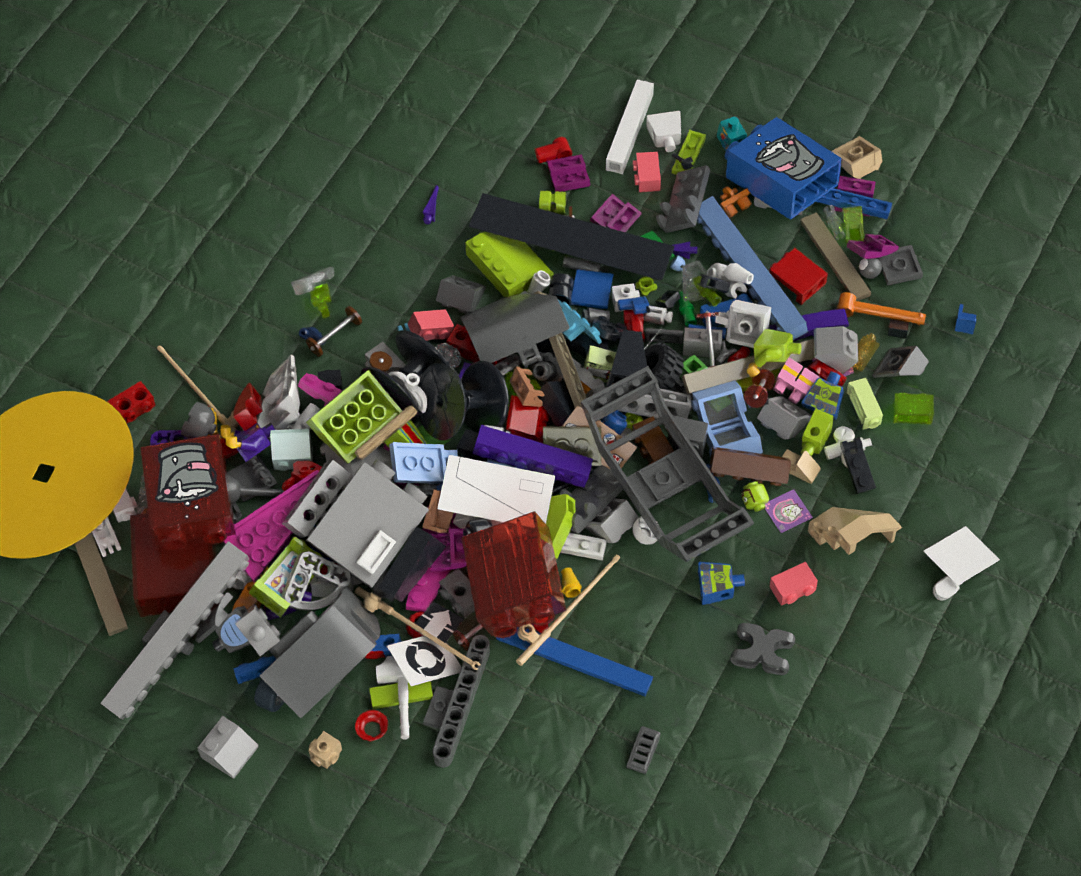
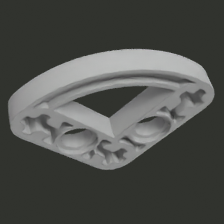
[281,551,351,610]

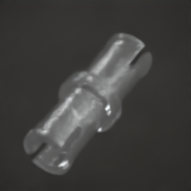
[823,205,845,240]

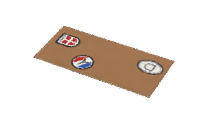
[562,405,637,469]

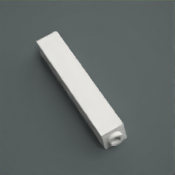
[606,80,654,174]

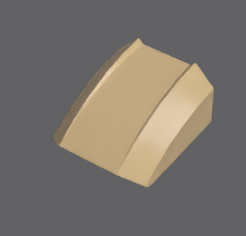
[831,136,883,179]

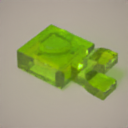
[310,283,332,318]

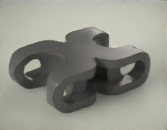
[730,623,795,675]

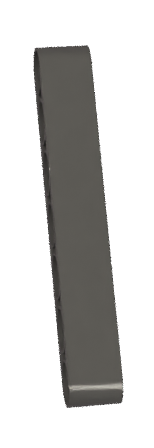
[433,635,490,768]

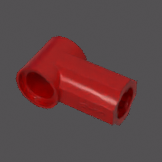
[535,137,573,164]
[623,309,645,342]
[807,359,847,387]

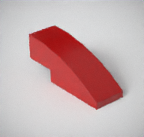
[233,383,263,431]

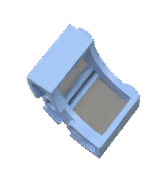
[691,380,763,456]

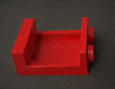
[769,248,828,305]

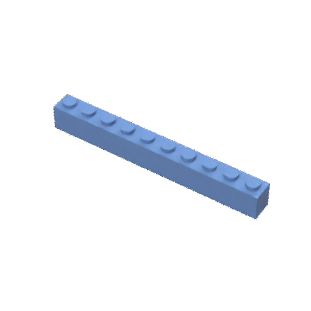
[697,196,808,340]

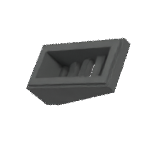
[627,726,661,774]

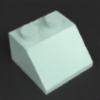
[270,429,313,471]

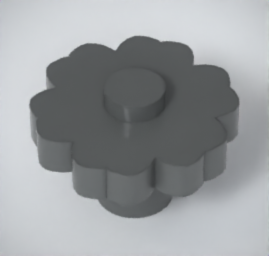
[530,352,564,387]

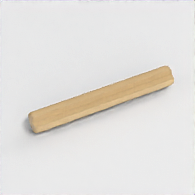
[355,406,417,460]

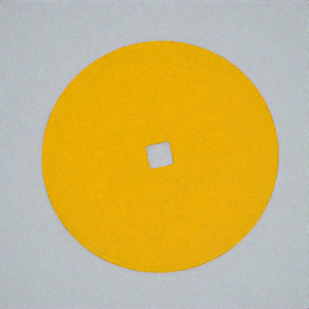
[0,391,134,559]

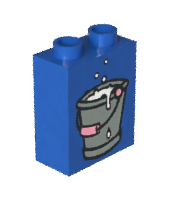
[725,117,842,220]

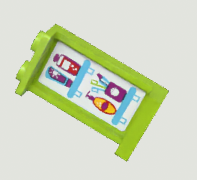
[249,537,324,618]

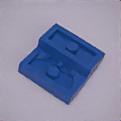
[571,269,613,309]

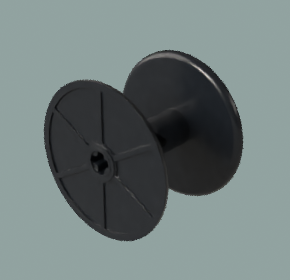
[361,330,451,424]
[418,360,509,440]

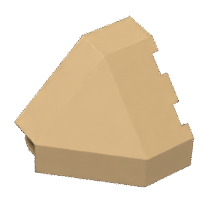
[808,507,902,555]

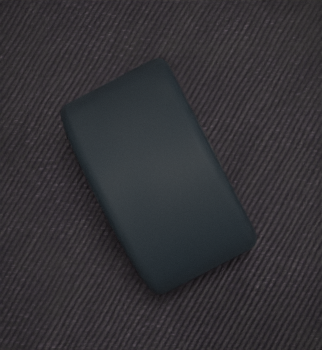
[254,679,284,712]

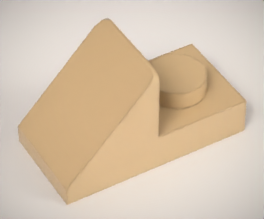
[782,449,821,484]

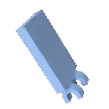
[389,442,458,484]

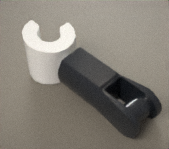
[697,274,747,299]

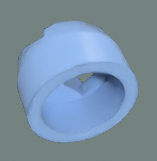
[670,255,685,271]

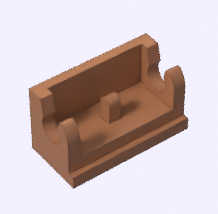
[509,367,544,407]
[422,490,454,533]

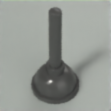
[221,475,284,506]

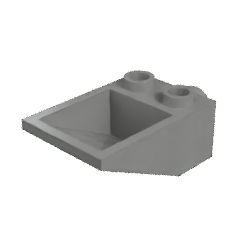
[235,604,280,656]

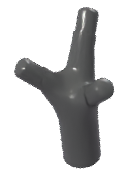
[715,341,736,365]

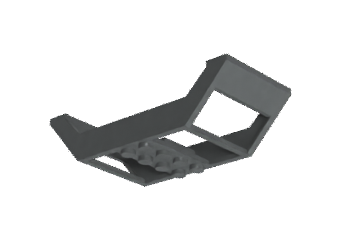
[581,366,754,562]

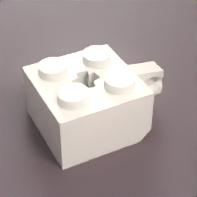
[715,300,771,348]

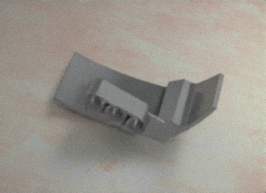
[260,586,380,718]

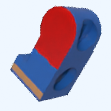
[365,634,402,659]

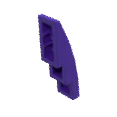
[769,309,849,341]

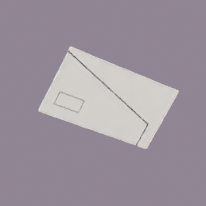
[437,455,555,530]

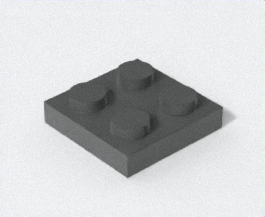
[878,245,923,286]

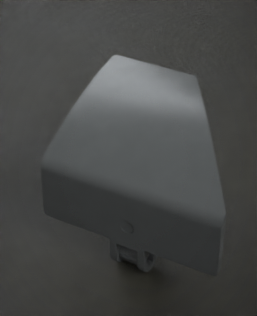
[460,294,570,369]

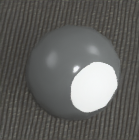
[858,258,882,279]

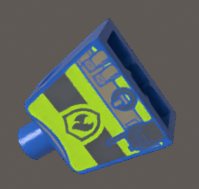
[802,371,844,420]
[698,562,745,605]

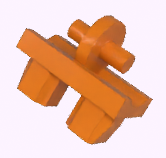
[720,186,751,218]

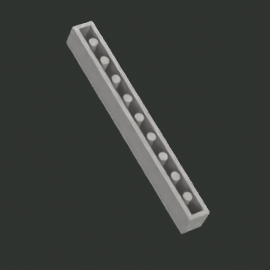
[101,541,250,720]

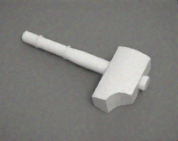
[376,656,410,739]

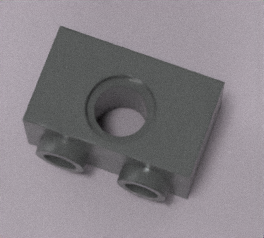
[439,568,484,618]

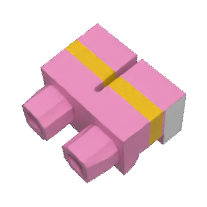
[773,358,819,404]

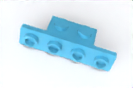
[558,300,602,344]

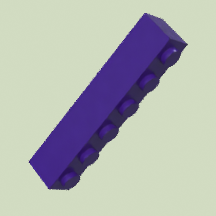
[473,425,593,488]

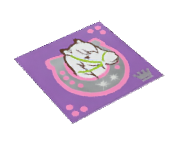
[765,489,813,533]

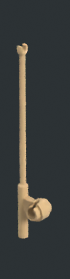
[157,345,239,432]
[516,555,620,666]
[355,587,481,670]

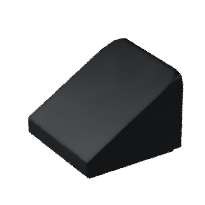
[888,319,909,338]

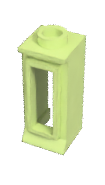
[847,378,883,430]

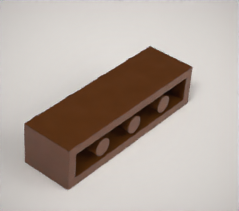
[632,417,674,465]
[709,446,791,486]

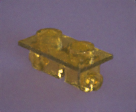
[852,333,880,372]

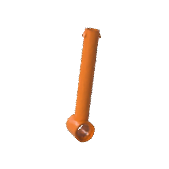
[837,292,926,325]

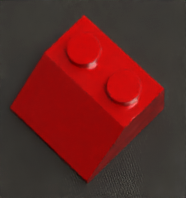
[506,395,549,443]

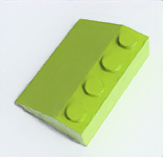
[465,232,553,298]
[306,370,402,464]

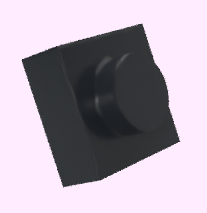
[655,290,681,309]

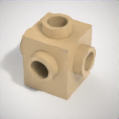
[309,731,342,769]

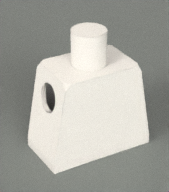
[647,111,681,152]

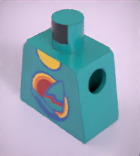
[717,116,747,151]

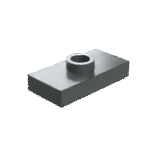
[423,686,454,729]

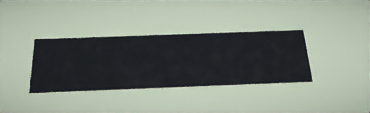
[468,193,675,281]

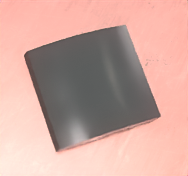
[196,592,233,643]

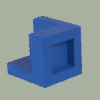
[954,304,976,334]

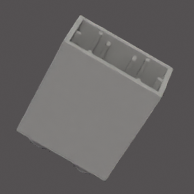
[306,459,429,588]

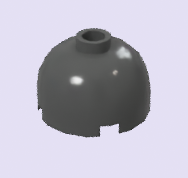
[181,402,217,441]

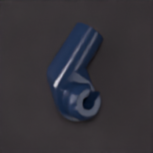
[299,327,326,346]

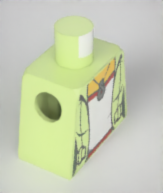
[584,345,616,382]

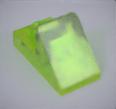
[841,205,864,244]

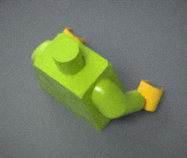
[747,329,802,378]

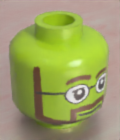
[741,482,769,512]

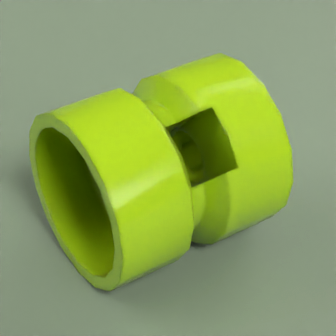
[539,191,566,215]

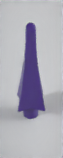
[422,185,439,225]
[672,242,698,259]

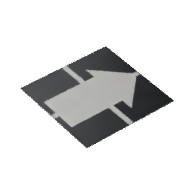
[411,602,464,643]

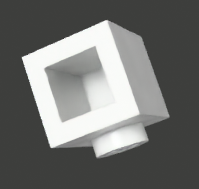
[612,283,640,312]
[113,489,137,523]

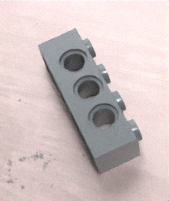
[618,389,691,419]
[282,460,351,538]

